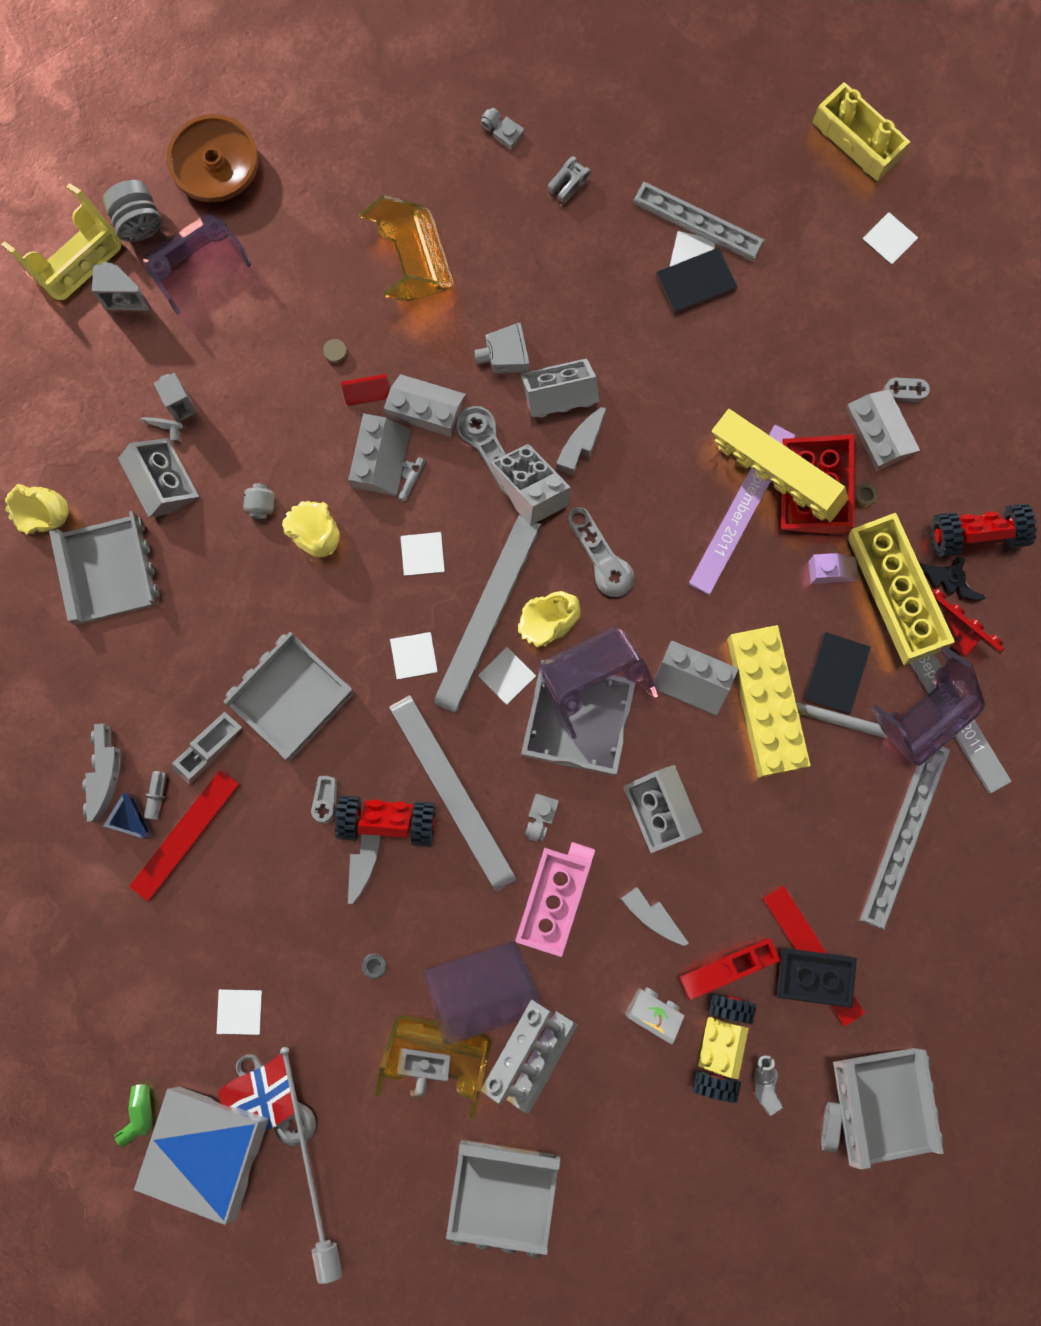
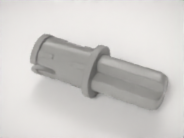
[143,771,167,820]

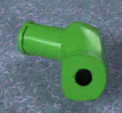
[114,1085,153,1148]

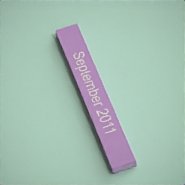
[688,425,795,596]

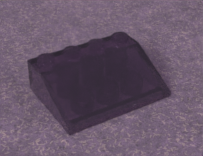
[422,941,541,1045]

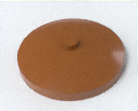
[166,114,258,202]

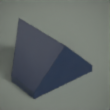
[103,793,153,839]

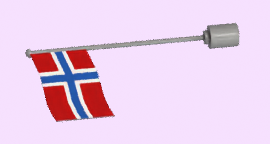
[218,1047,343,1284]

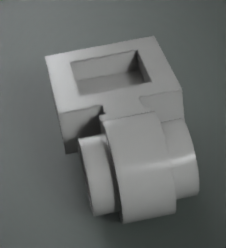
[480,108,524,150]
[525,793,559,842]

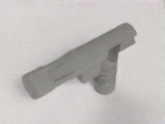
[398,457,426,502]

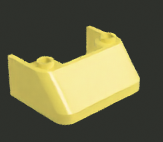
[1,183,122,300]

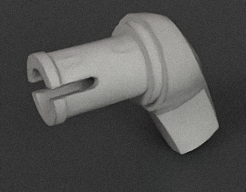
[754,1056,783,1117]

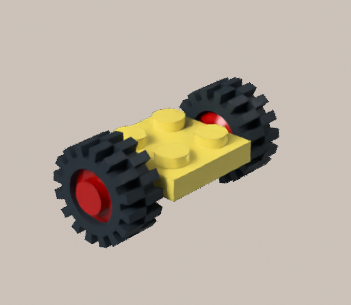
[693,994,757,1103]

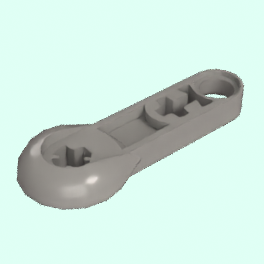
[457,406,508,495]
[568,507,635,597]
[236,1054,316,1147]

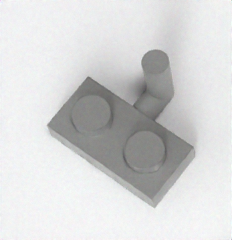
[397,1048,451,1098]

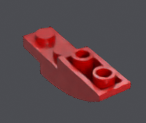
[679,938,781,1001]

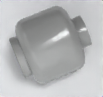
[243,483,275,519]

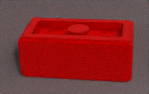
[341,374,390,406]

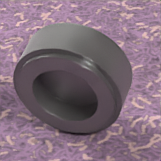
[362,954,387,979]

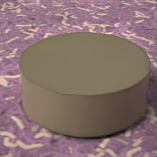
[323,339,347,364]
[856,483,878,508]

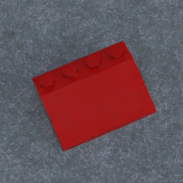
[781,435,857,534]

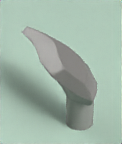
[141,417,183,441]

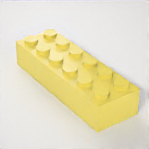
[711,409,848,522]
[847,513,955,665]
[727,625,810,778]

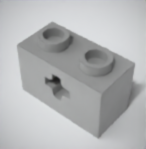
[154,373,197,422]

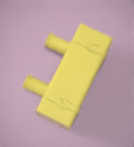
[813,82,910,182]

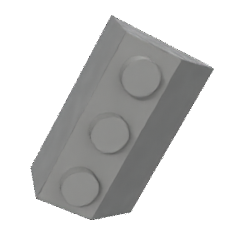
[520,359,600,417]
[384,374,466,437]
[847,390,920,472]
[348,413,411,496]
[118,438,199,518]
[651,640,738,716]
[623,765,703,853]

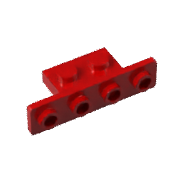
[930,588,1005,657]

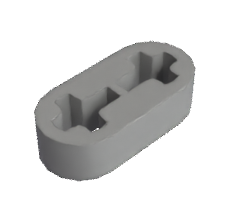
[883,378,930,402]
[821,1102,842,1153]

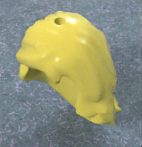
[5,484,69,535]
[282,501,339,558]
[518,591,581,647]

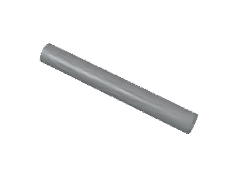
[796,702,890,738]

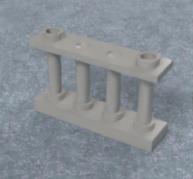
[481,1000,578,1114]

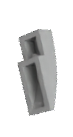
[556,407,606,476]
[172,712,242,785]
[348,834,383,904]
[620,887,688,946]

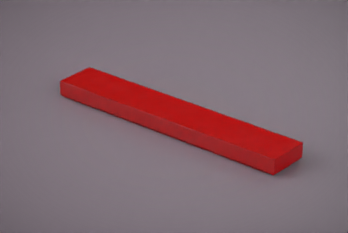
[129,770,240,902]
[762,885,865,1027]

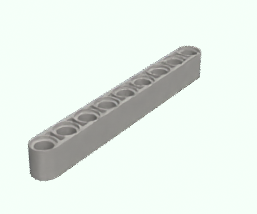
[434,515,541,713]
[389,695,517,892]

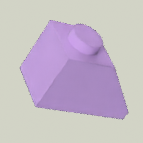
[808,553,858,584]

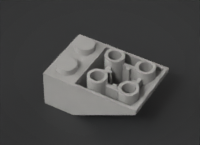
[491,444,570,525]

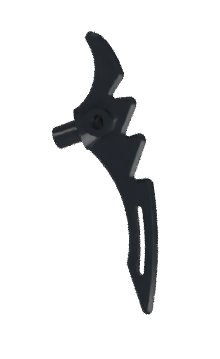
[919,557,986,601]

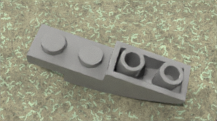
[82,724,121,823]

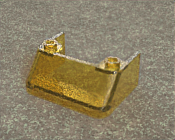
[359,195,453,301]
[375,1015,491,1120]

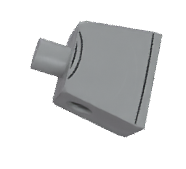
[474,323,529,373]

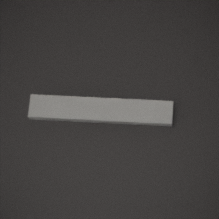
[633,182,764,262]

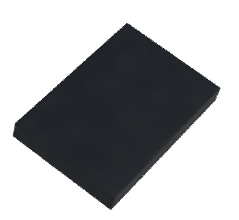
[656,247,737,314]
[803,632,871,715]
[777,948,857,1008]

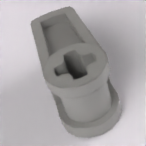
[547,156,591,204]
[311,776,338,824]

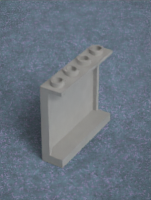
[49,511,159,626]
[223,632,355,762]
[833,1048,944,1170]
[446,1140,560,1258]

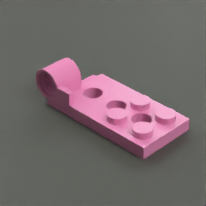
[515,842,595,957]

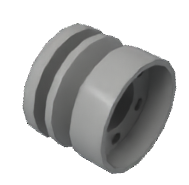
[102,180,163,242]

